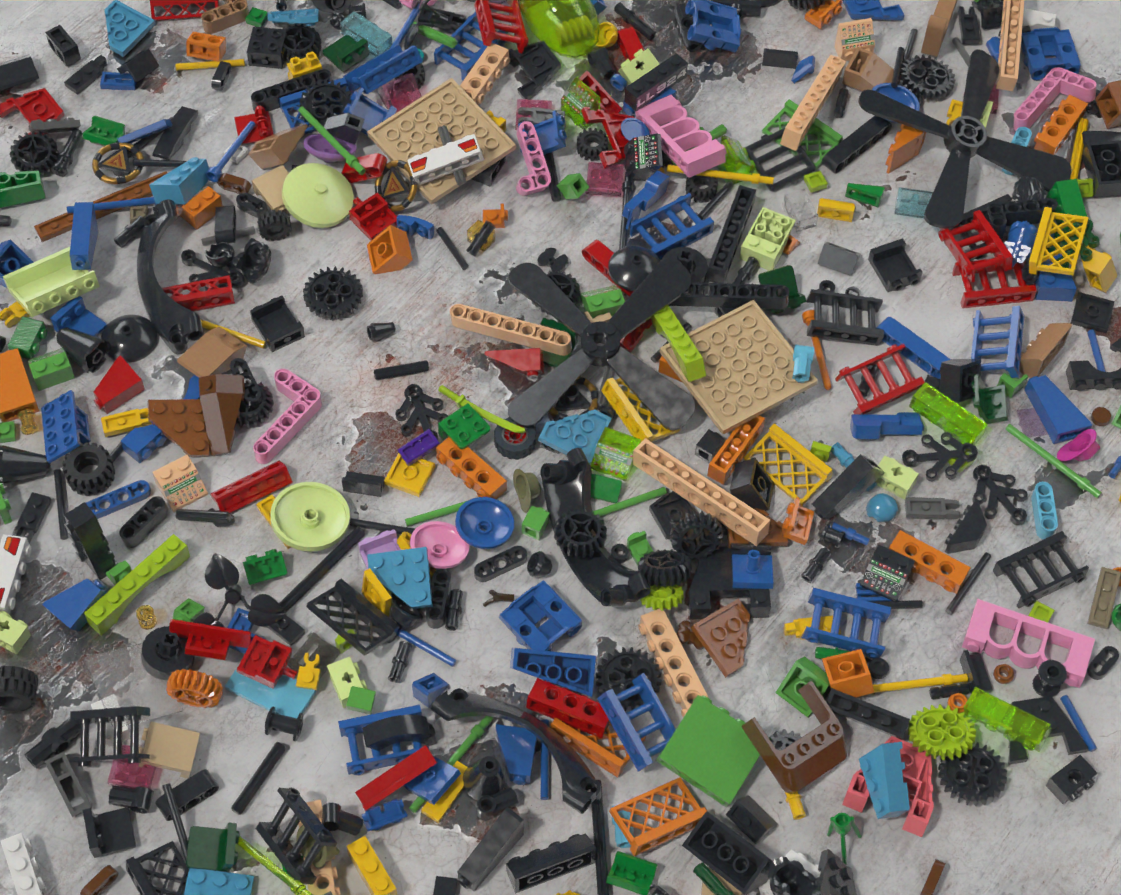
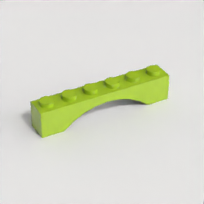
[651,305,706,382]
[84,534,190,636]

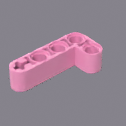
[516,121,551,196]

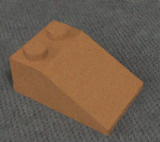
[177,327,247,377]

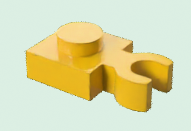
[946,99,963,125]
[296,653,321,691]

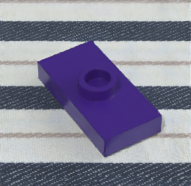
[397,429,440,467]

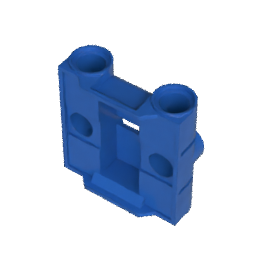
[685,0,741,52]
[1021,27,1081,80]
[499,580,582,651]

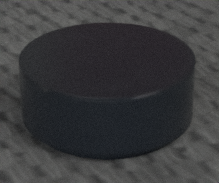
[868,658,889,679]

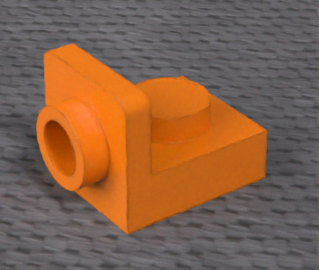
[483,203,508,228]

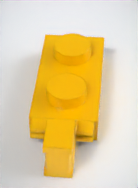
[783,616,841,640]

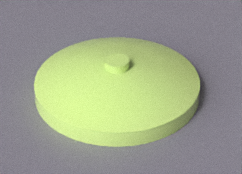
[282,163,354,228]
[271,482,350,551]

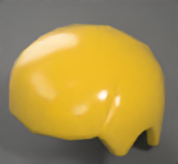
[592,22,618,48]

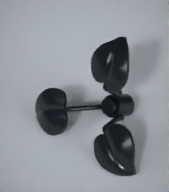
[404,0,448,50]
[193,553,285,628]

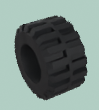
[62,443,115,496]
[0,666,38,711]

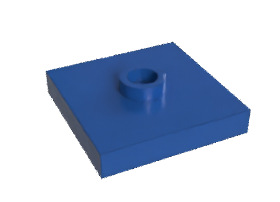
[404,756,461,805]

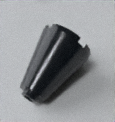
[56,327,110,373]
[0,445,51,484]
[463,756,505,800]

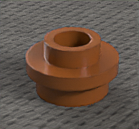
[993,664,1014,684]

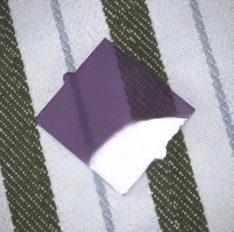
[1017,408,1048,437]

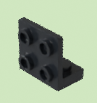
[972,0,1004,29]
[247,26,287,69]
[82,807,136,858]

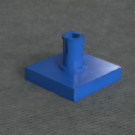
[732,550,774,589]

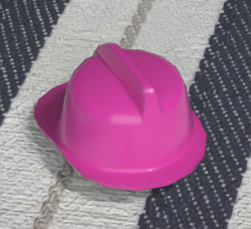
[1057,429,1100,461]

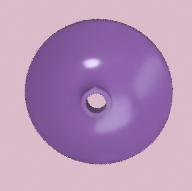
[303,134,357,163]

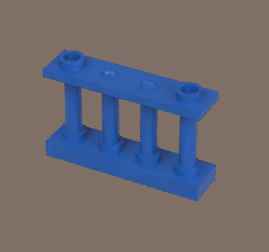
[434,12,508,80]
[343,44,423,94]
[630,193,714,260]
[971,306,1025,378]
[801,587,891,658]
[597,673,676,772]
[338,704,430,775]

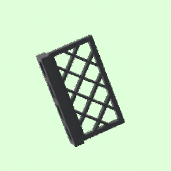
[306,578,399,656]
[126,841,189,895]

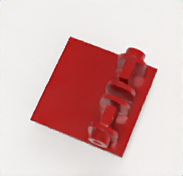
[234,106,273,145]

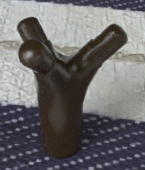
[483,589,514,607]

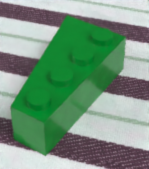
[0,171,46,208]
[1048,179,1094,253]

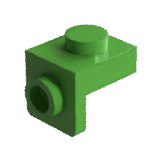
[106,560,132,585]

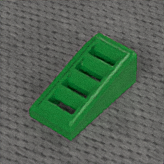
[845,183,885,207]

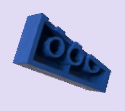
[1034,233,1077,302]
[510,648,596,697]

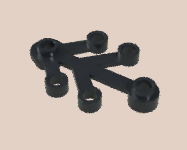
[181,249,245,291]
[395,384,448,440]
[902,432,978,482]
[972,465,1028,525]

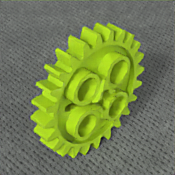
[907,704,976,760]

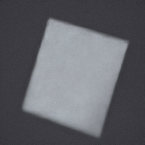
[84,643,183,729]

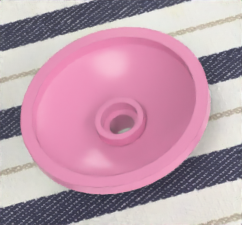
[410,521,469,569]

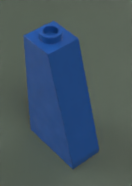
[70,202,98,270]
[1024,375,1092,444]

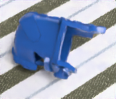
[1004,221,1038,268]

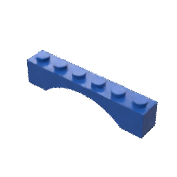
[121,375,200,463]

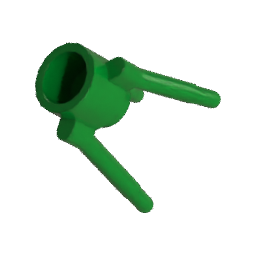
[827,813,862,865]

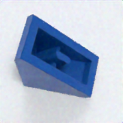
[412,673,449,708]

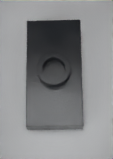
[266,614,305,646]

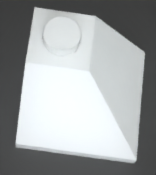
[1022,8,1056,31]

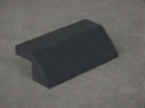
[0,54,39,91]

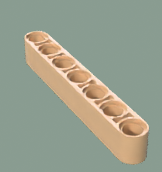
[450,304,572,356]

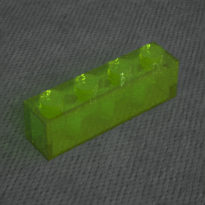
[909,382,988,445]
[964,687,1051,752]

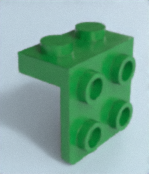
[438,403,490,450]

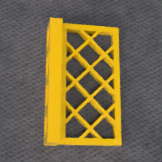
[1029,207,1089,276]
[601,377,681,445]
[744,423,833,506]

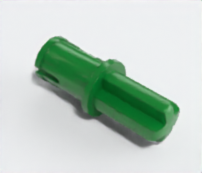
[815,647,851,659]

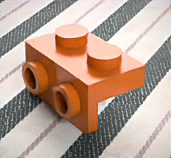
[804,0,842,29]
[782,497,814,545]

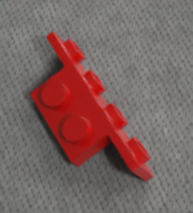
[169,619,251,660]

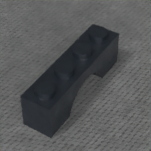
[1066,360,1121,391]

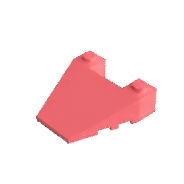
[842,736,934,837]

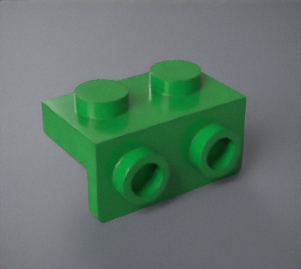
[83,116,125,146]
[606,851,657,895]

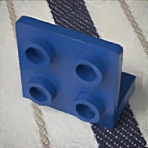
[51,296,107,336]

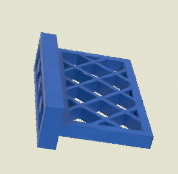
[279,77,351,135]

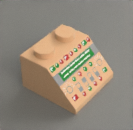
[834,18,875,61]
[152,455,208,512]

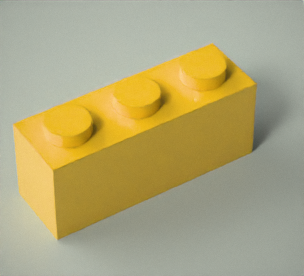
[346,836,397,895]

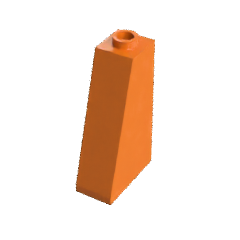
[0,348,39,423]

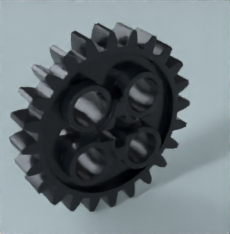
[900,54,956,100]
[299,79,352,131]
[303,266,363,320]
[596,647,662,711]
[938,742,1007,806]

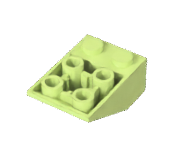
[739,207,796,271]

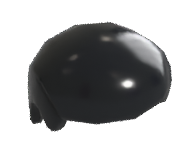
[205,242,235,267]

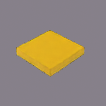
[384,453,435,497]
[362,568,392,617]

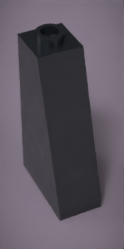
[812,454,885,520]
[457,807,524,892]

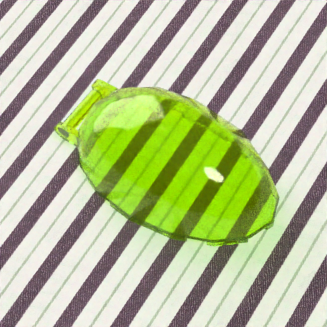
[519,0,600,59]

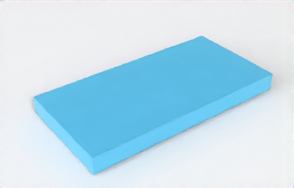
[225,665,317,718]

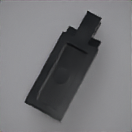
[64,55,108,94]

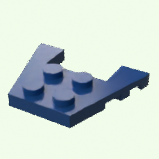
[842,0,904,20]

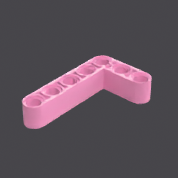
[1014,67,1096,131]
[253,369,322,464]

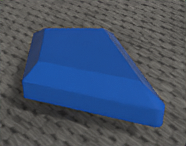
[791,55,815,83]

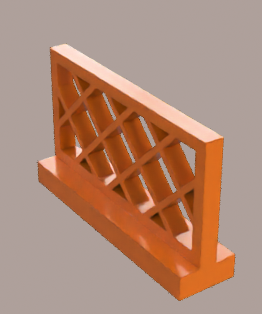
[550,693,646,778]
[609,777,707,856]

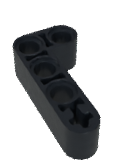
[986,198,1058,239]

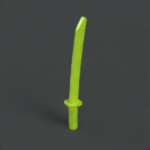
[438,385,526,433]

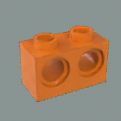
[186,31,226,62]

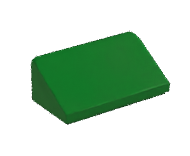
[591,474,622,503]

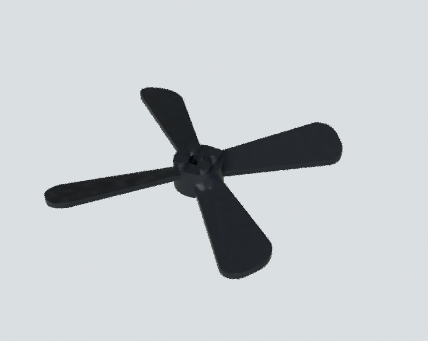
[858,49,1072,229]
[508,258,695,430]

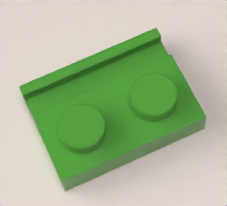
[0,483,12,524]

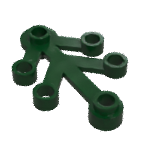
[1047,219,1100,274]

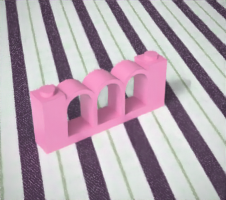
[635,95,727,178]
[962,599,1095,688]

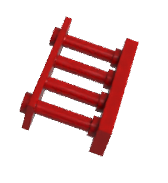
[474,0,529,53]
[938,210,1013,283]
[952,259,1037,309]
[835,344,925,414]

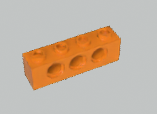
[1034,94,1088,155]
[707,415,765,485]
[436,437,507,499]
[889,530,971,594]

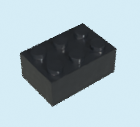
[1082,140,1121,198]

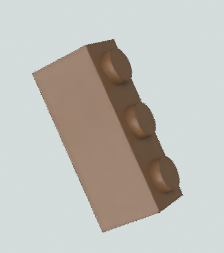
[1019,323,1072,378]

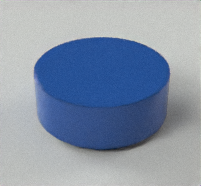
[610,74,627,91]

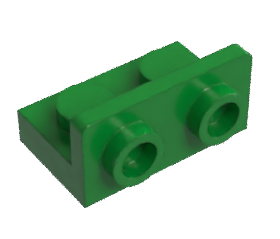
[242,549,288,585]

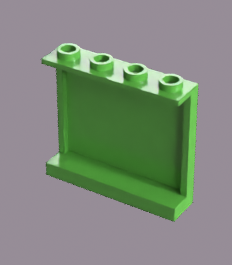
[655,695,760,807]

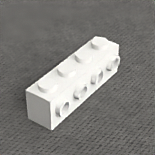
[1,833,45,895]

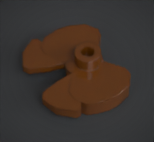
[676,620,704,650]

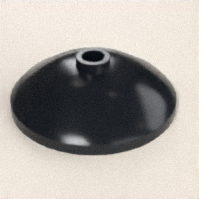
[608,246,661,291]
[101,314,158,363]

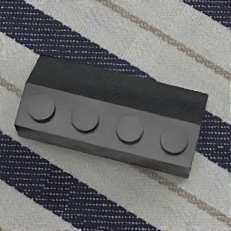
[682,811,773,895]
[506,833,596,894]

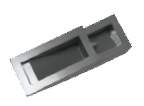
[44,752,91,817]

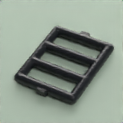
[743,128,816,192]

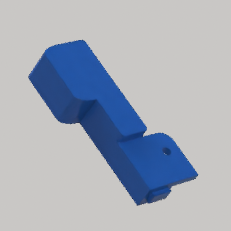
[622,170,670,230]
[850,412,924,439]

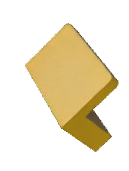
[816,198,855,222]

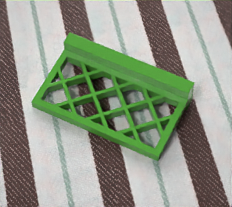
[762,99,843,170]

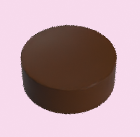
[1091,407,1111,426]

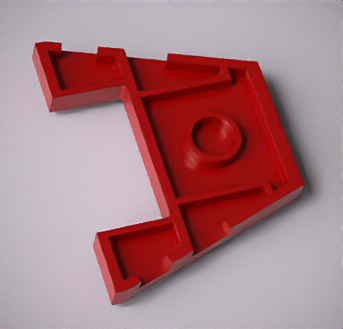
[0,88,65,148]
[581,107,634,169]

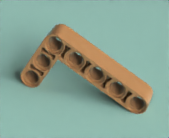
[201,0,249,34]
[921,0,957,57]

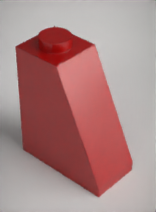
[93,355,145,414]

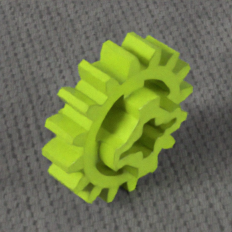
[640,585,684,611]

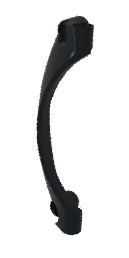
[137,199,204,355]
[540,448,651,606]
[431,689,602,814]

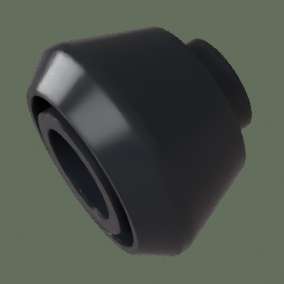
[527,551,552,577]

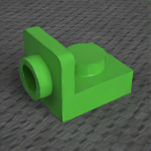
[0,421,16,443]
[627,531,653,566]
[173,598,205,622]

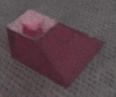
[377,73,422,114]

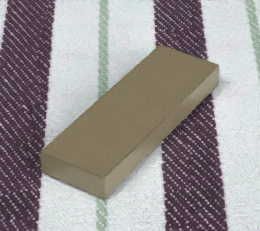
[1087,567,1121,629]

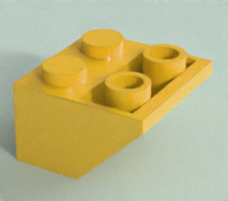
[1080,246,1118,293]

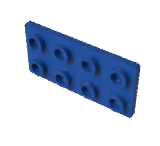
[41,390,91,463]

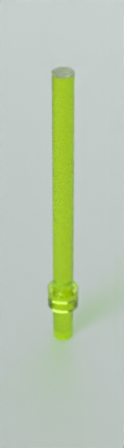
[237,836,313,895]

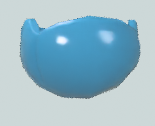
[866,493,898,522]

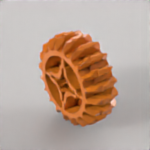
[166,669,223,708]

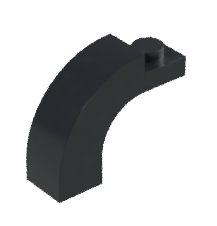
[362,715,436,751]

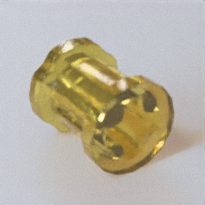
[18,409,39,435]
[136,605,157,630]

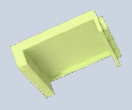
[3,247,100,317]

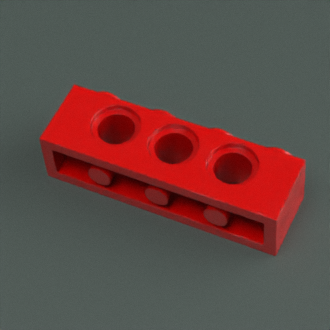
[526,678,610,739]

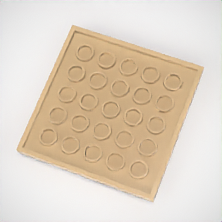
[367,78,516,205]
[660,300,818,435]

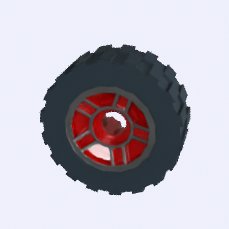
[494,417,536,460]

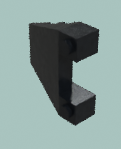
[688,546,771,620]

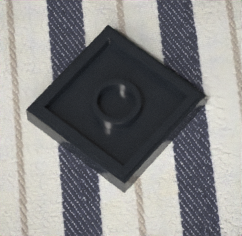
[1070,292,1115,333]

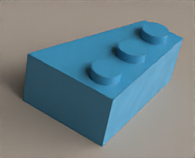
[149,157,209,204]
[859,742,910,819]

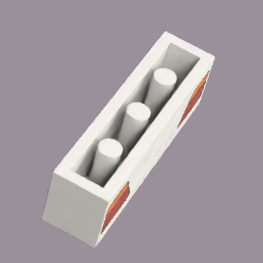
[407,134,484,186]
[0,534,32,614]

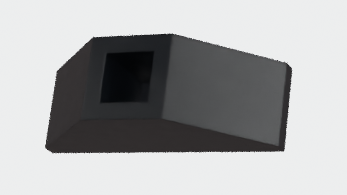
[945,500,987,554]

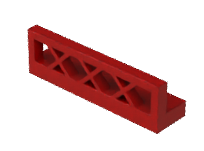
[150,0,219,20]
[162,275,235,311]
[210,460,293,513]
[355,745,437,811]

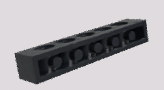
[706,185,756,283]

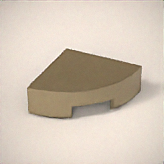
[130,206,149,224]

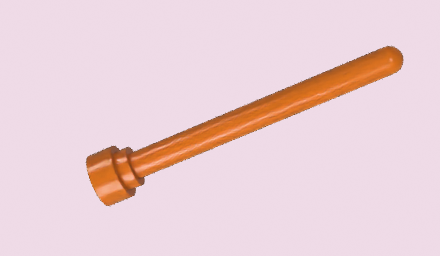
[802,310,832,390]

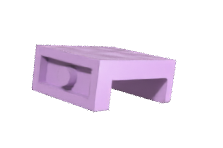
[358,530,401,588]

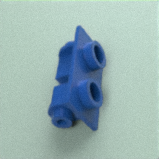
[361,799,408,831]

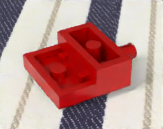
[349,193,397,240]
[236,635,298,689]

